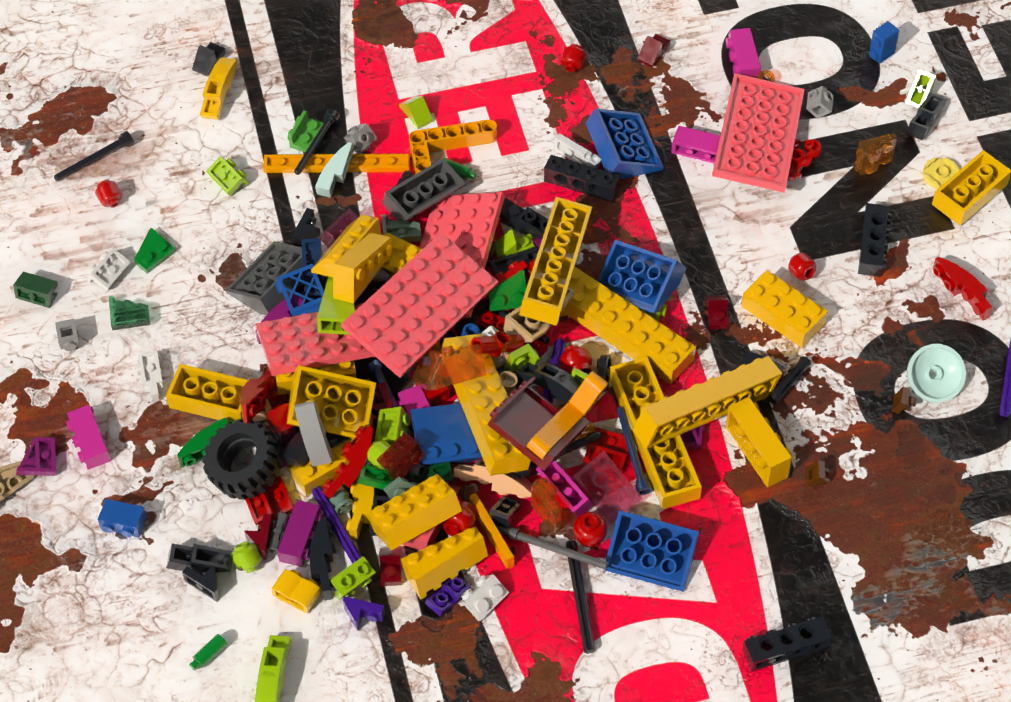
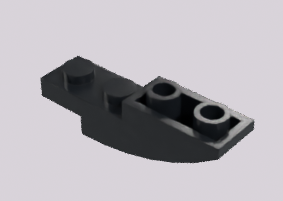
[495,192,549,239]
[517,362,582,403]
[310,517,336,601]

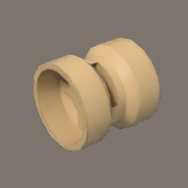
[499,371,518,397]

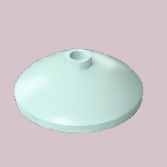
[907,344,966,403]

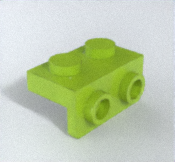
[331,557,376,600]

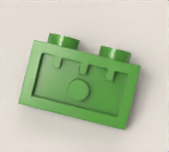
[287,111,323,152]

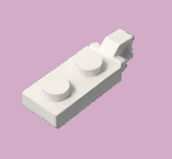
[554,133,601,168]
[138,350,163,402]

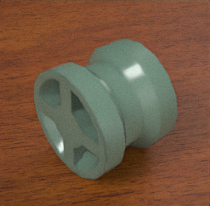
[330,490,354,515]

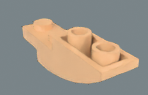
[453,459,536,498]

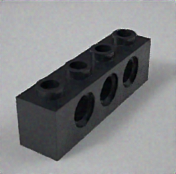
[544,155,620,203]
[858,203,891,277]
[742,616,832,672]

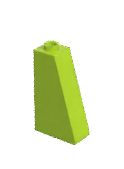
[317,277,355,335]

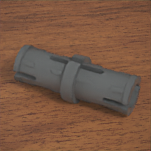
[267,513,290,555]

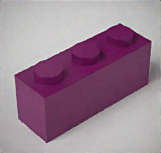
[277,500,323,567]

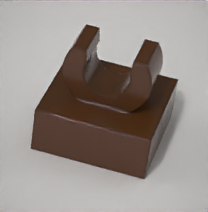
[892,386,917,414]
[806,460,830,488]

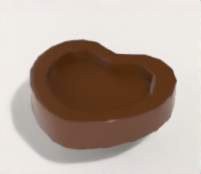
[460,483,480,503]

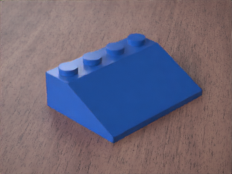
[585,108,664,179]
[597,240,687,314]
[410,403,483,467]
[605,510,700,592]

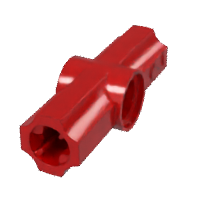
[471,331,524,357]

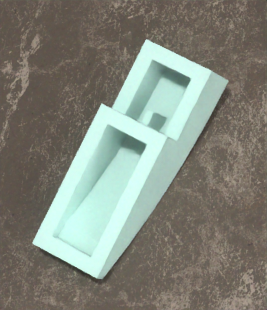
[315,142,354,198]

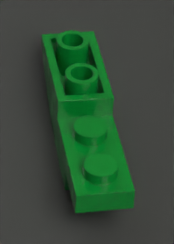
[177,417,243,468]

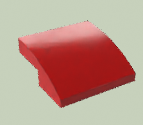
[583,427,634,474]
[245,475,294,525]

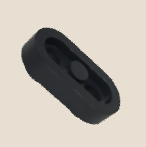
[597,354,612,390]

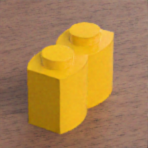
[271,569,321,614]

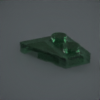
[109,296,151,331]

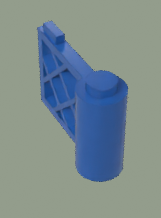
[275,264,324,317]

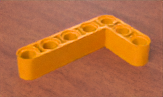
[409,120,497,174]
[526,371,609,460]

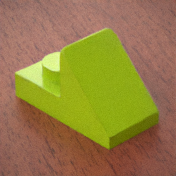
[496,229,534,258]

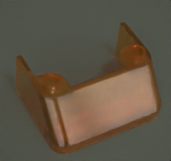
[413,341,486,390]

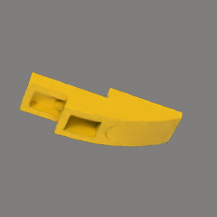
[200,57,238,120]
[346,472,375,540]

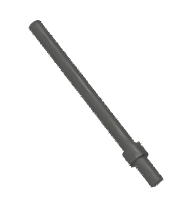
[496,524,609,570]

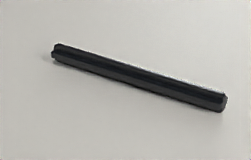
[566,540,595,654]

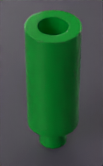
[444,158,476,180]
[189,634,228,671]

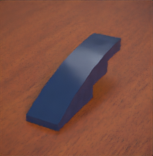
[301,238,324,303]

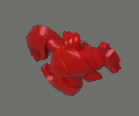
[788,139,822,181]

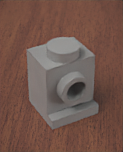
[55,319,80,351]

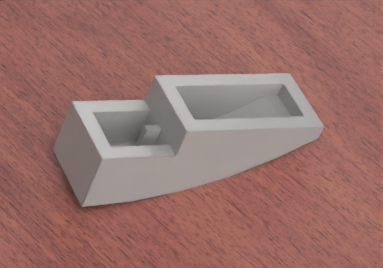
[294,401,332,467]

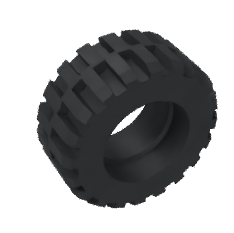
[203,419,284,500]

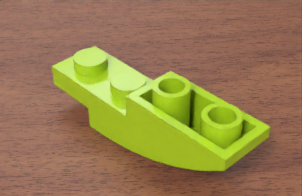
[255,635,292,702]

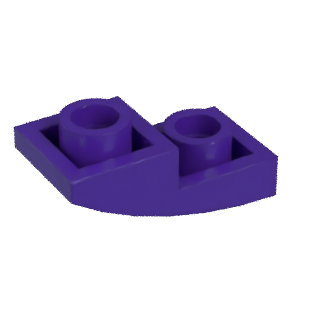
[425,576,471,616]

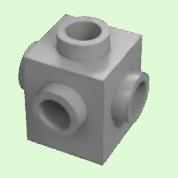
[806,86,834,119]
[344,123,377,152]

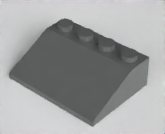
[225,241,304,315]

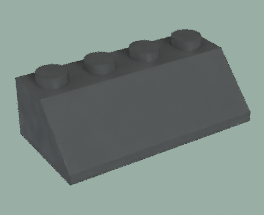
[383,158,466,221]

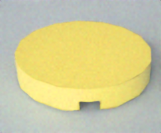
[922,157,959,189]

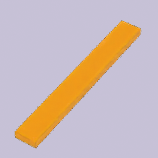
[263,154,410,173]

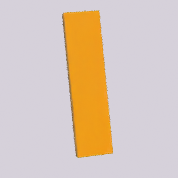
[469,493,514,569]

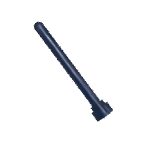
[617,406,652,495]

